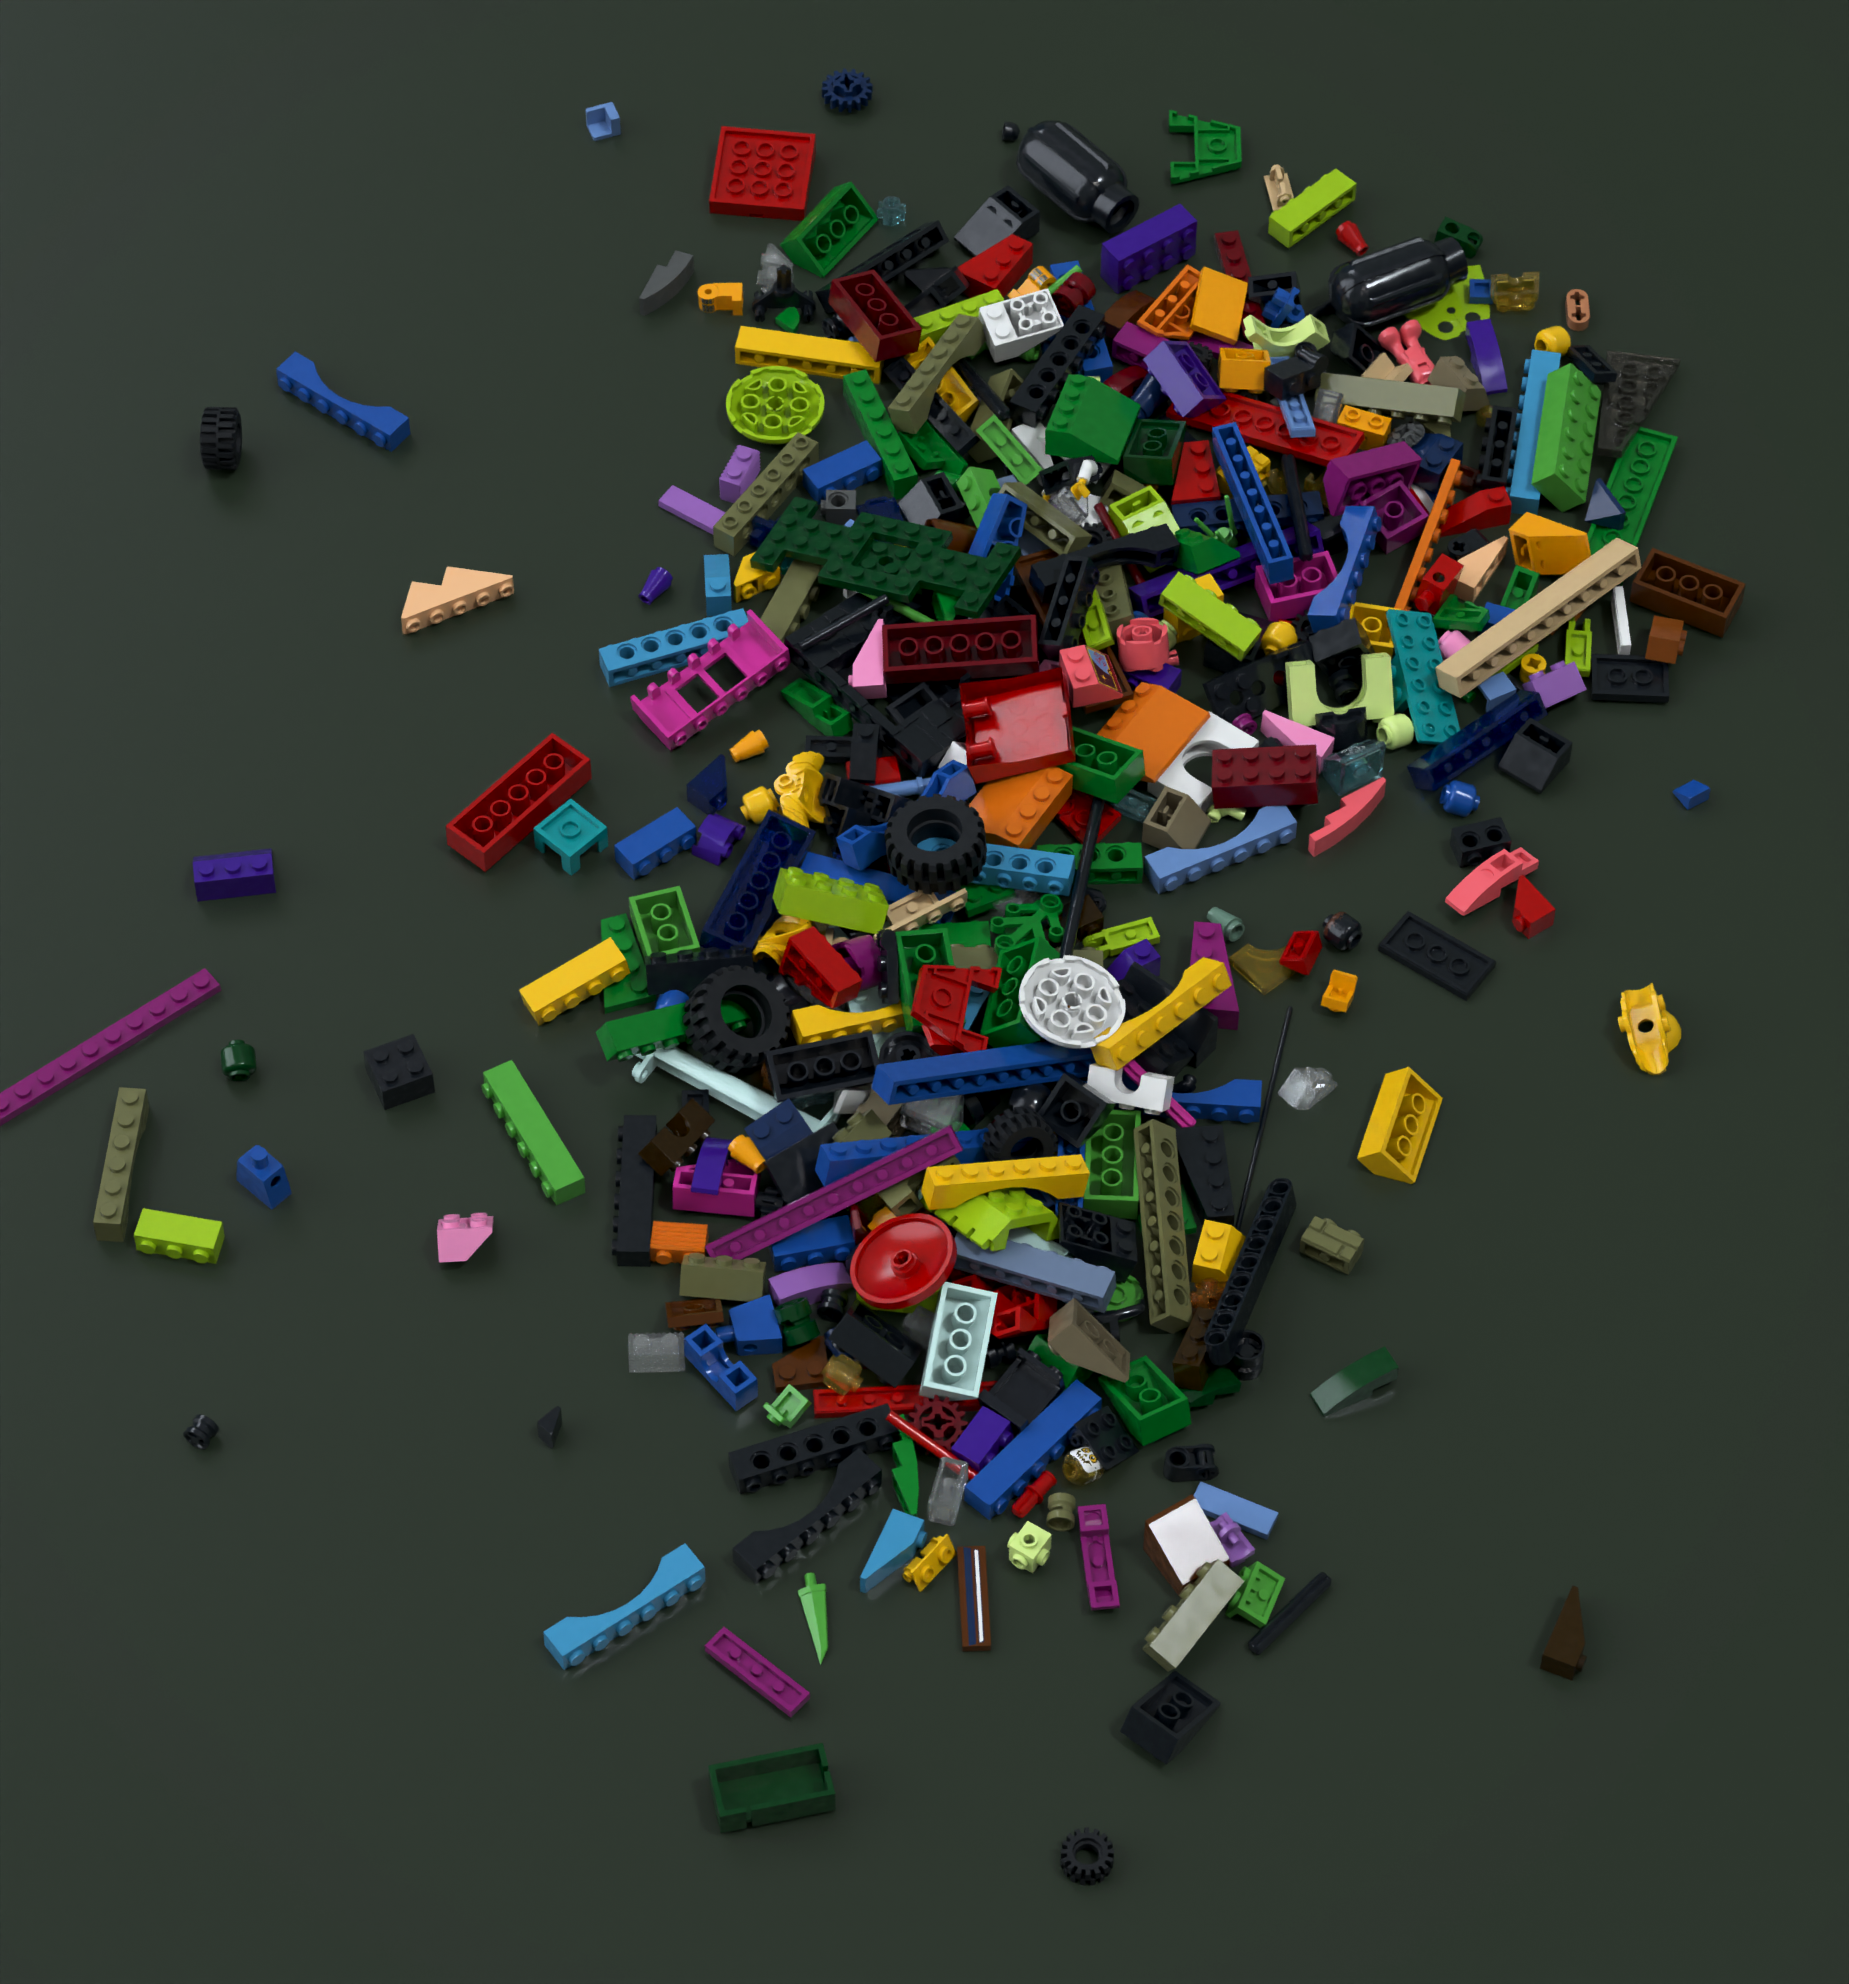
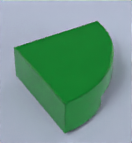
[775,307,800,333]

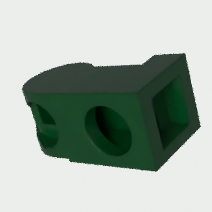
[1434,216,1483,258]

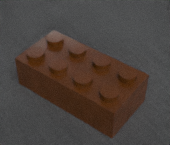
[1630,548,1746,638]

